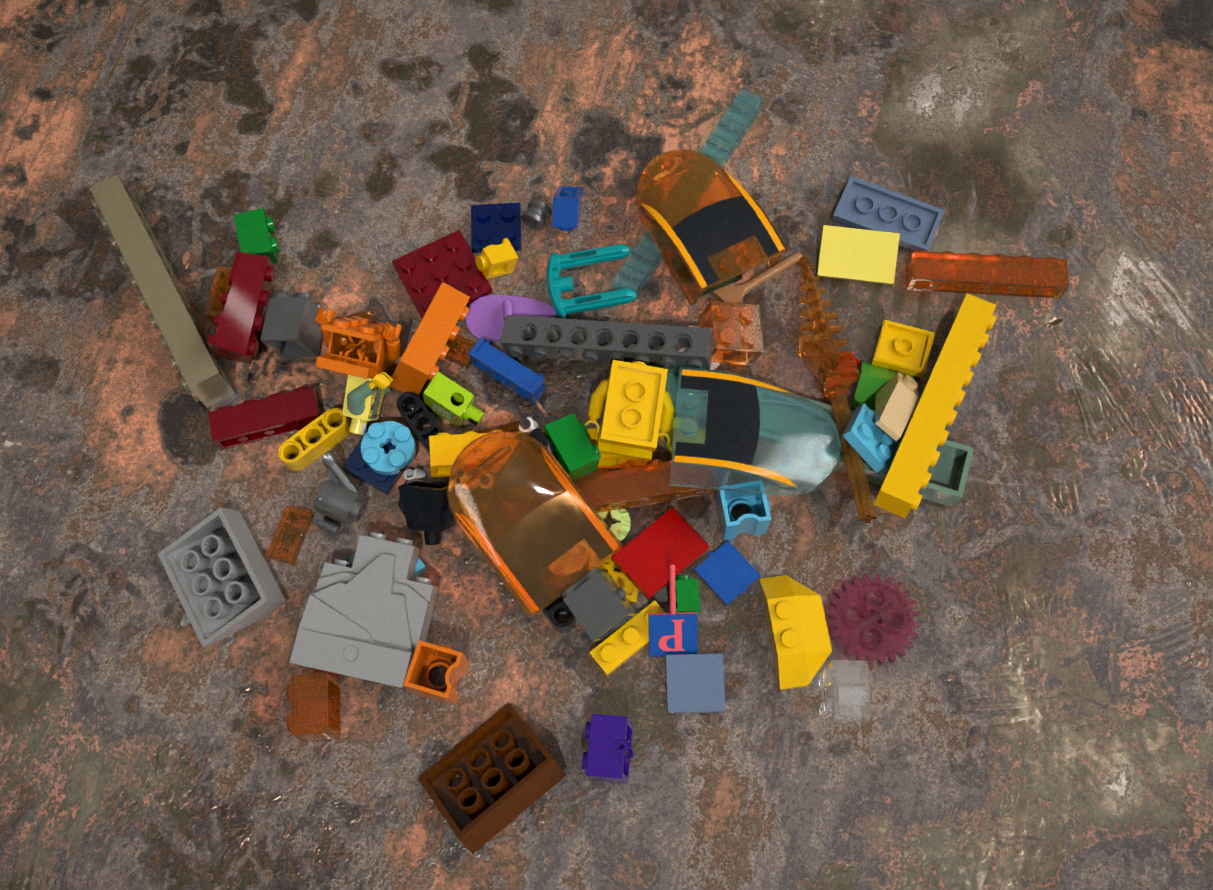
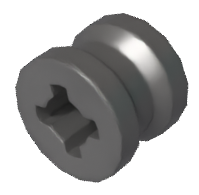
[521,199,552,231]

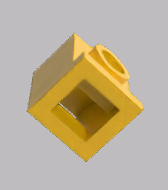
[476,238,519,280]

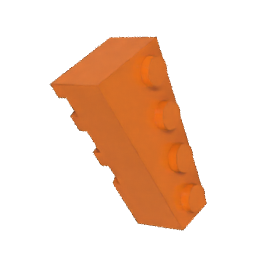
[389,282,470,396]

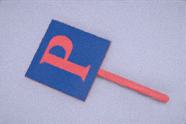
[649,564,698,657]

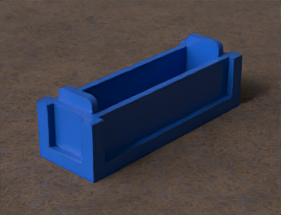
[468,338,546,404]

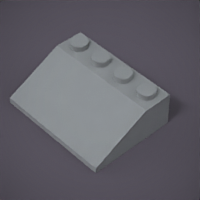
[158,507,286,648]

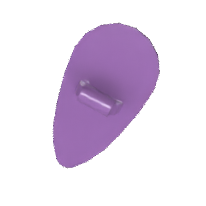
[465,295,557,342]

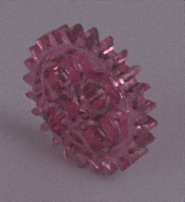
[826,573,921,666]

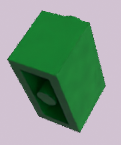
[234,208,280,264]
[543,413,601,482]

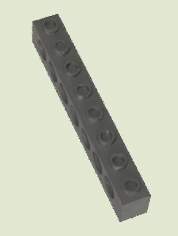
[500,315,715,371]

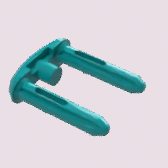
[546,244,637,319]

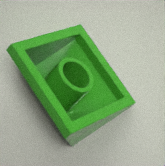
[850,360,914,411]

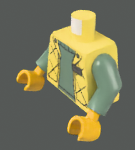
[342,372,393,435]

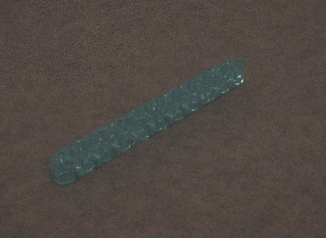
[610,87,765,302]

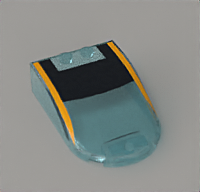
[669,367,841,496]

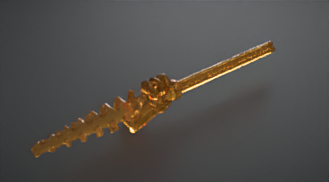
[798,256,877,523]

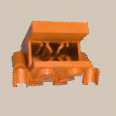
[315,306,402,379]

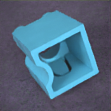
[715,477,772,541]

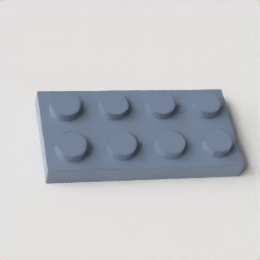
[832,176,945,255]

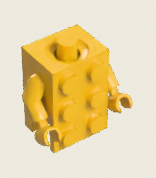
[584,360,675,461]

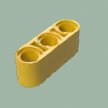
[278,408,351,471]

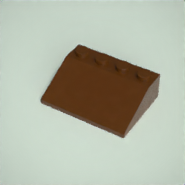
[418,703,566,854]

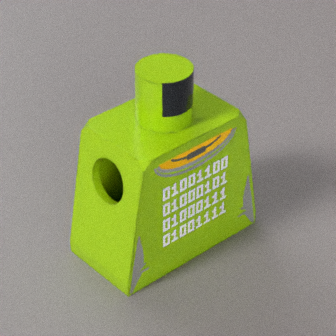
[423,372,485,427]

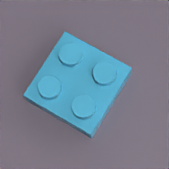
[842,403,900,476]

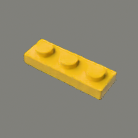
[589,600,665,676]

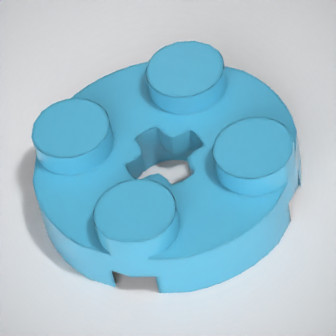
[361,421,416,475]

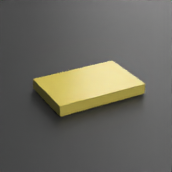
[816,225,900,285]

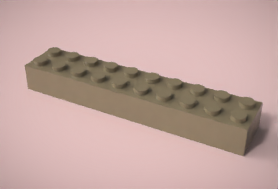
[89,175,235,408]

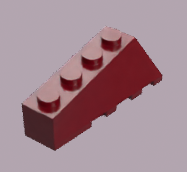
[207,251,276,364]

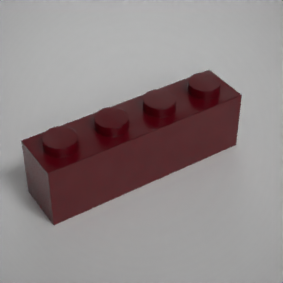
[208,386,322,450]

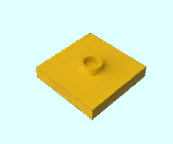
[871,319,935,378]

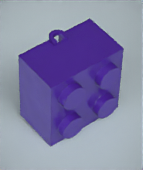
[582,714,634,784]

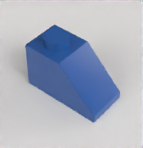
[552,186,584,231]

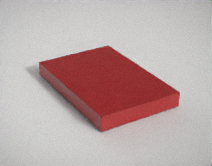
[611,508,709,600]

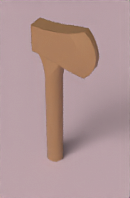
[707,251,803,311]

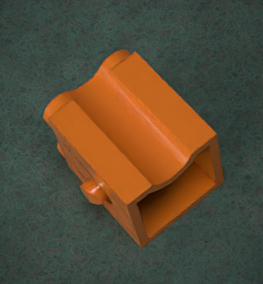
[403,640,470,706]

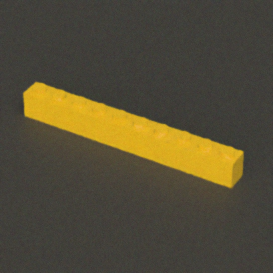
[873,293,997,519]

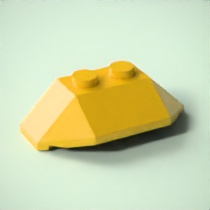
[758,575,832,690]

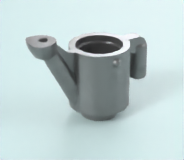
[313,450,367,535]

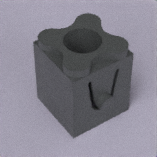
[260,292,325,358]
[561,567,638,642]

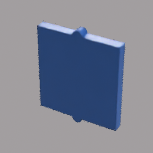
[694,540,761,606]

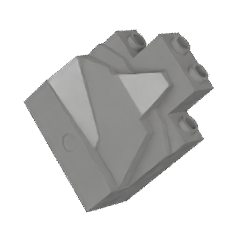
[289,532,439,688]

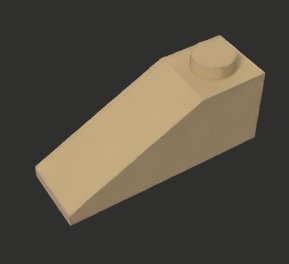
[875,372,919,441]

